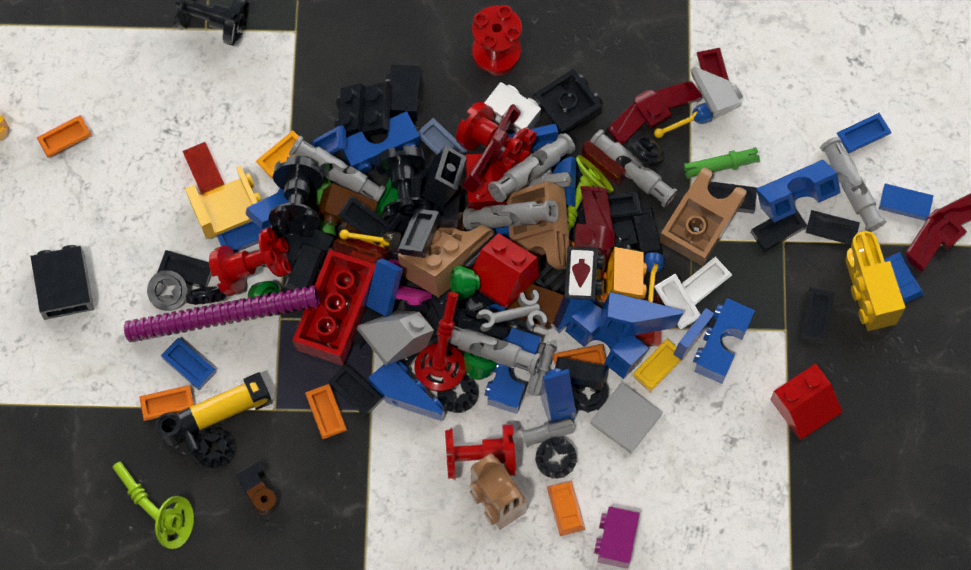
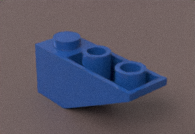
[600,292,683,337]
[368,361,444,421]
[541,368,576,424]

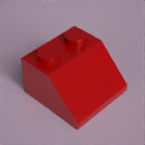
[465,154,507,210]
[472,233,539,308]
[770,363,842,441]

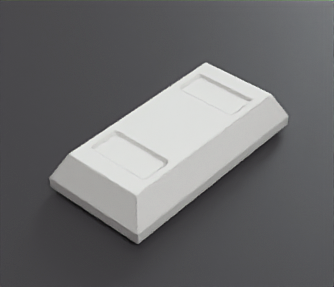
[682,257,732,305]
[654,274,700,330]

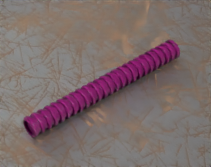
[124,285,320,343]

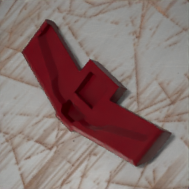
[607,81,702,146]
[462,104,521,193]
[574,186,615,280]
[906,193,971,273]

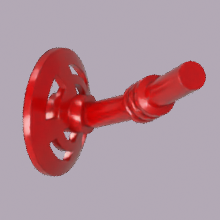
[414,292,466,392]

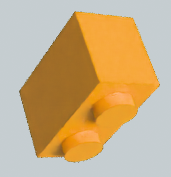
[606,247,647,300]

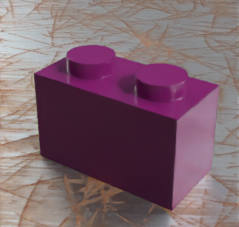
[594,506,640,569]

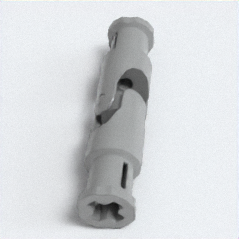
[588,129,678,208]
[488,133,575,202]
[288,135,386,202]
[820,137,887,232]
[463,200,558,230]
[438,326,542,376]

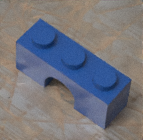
[341,112,420,174]
[756,159,841,222]
[693,298,755,384]
[565,301,649,379]
[484,328,541,414]

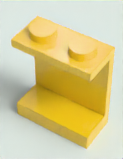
[185,166,261,240]

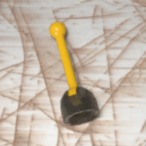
[339,229,401,253]

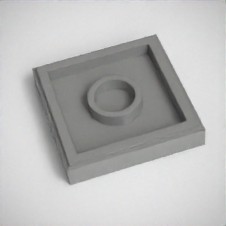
[590,382,663,454]

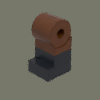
[236,461,277,515]

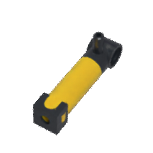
[156,372,273,454]

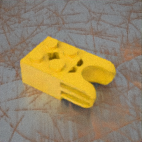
[845,231,906,331]

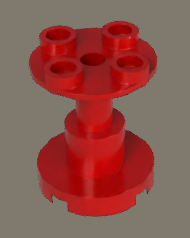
[472,5,522,75]
[456,102,537,172]
[209,227,291,296]
[445,424,516,480]

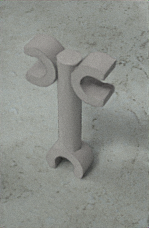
[476,290,547,331]

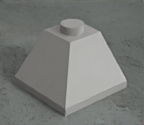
[690,67,743,120]
[357,310,434,366]

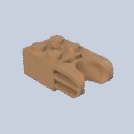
[660,168,746,267]
[507,181,569,270]
[398,212,494,297]
[469,453,527,530]

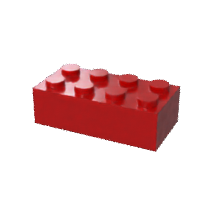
[292,249,376,366]

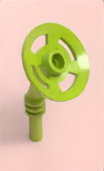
[566,155,614,234]
[113,461,194,549]

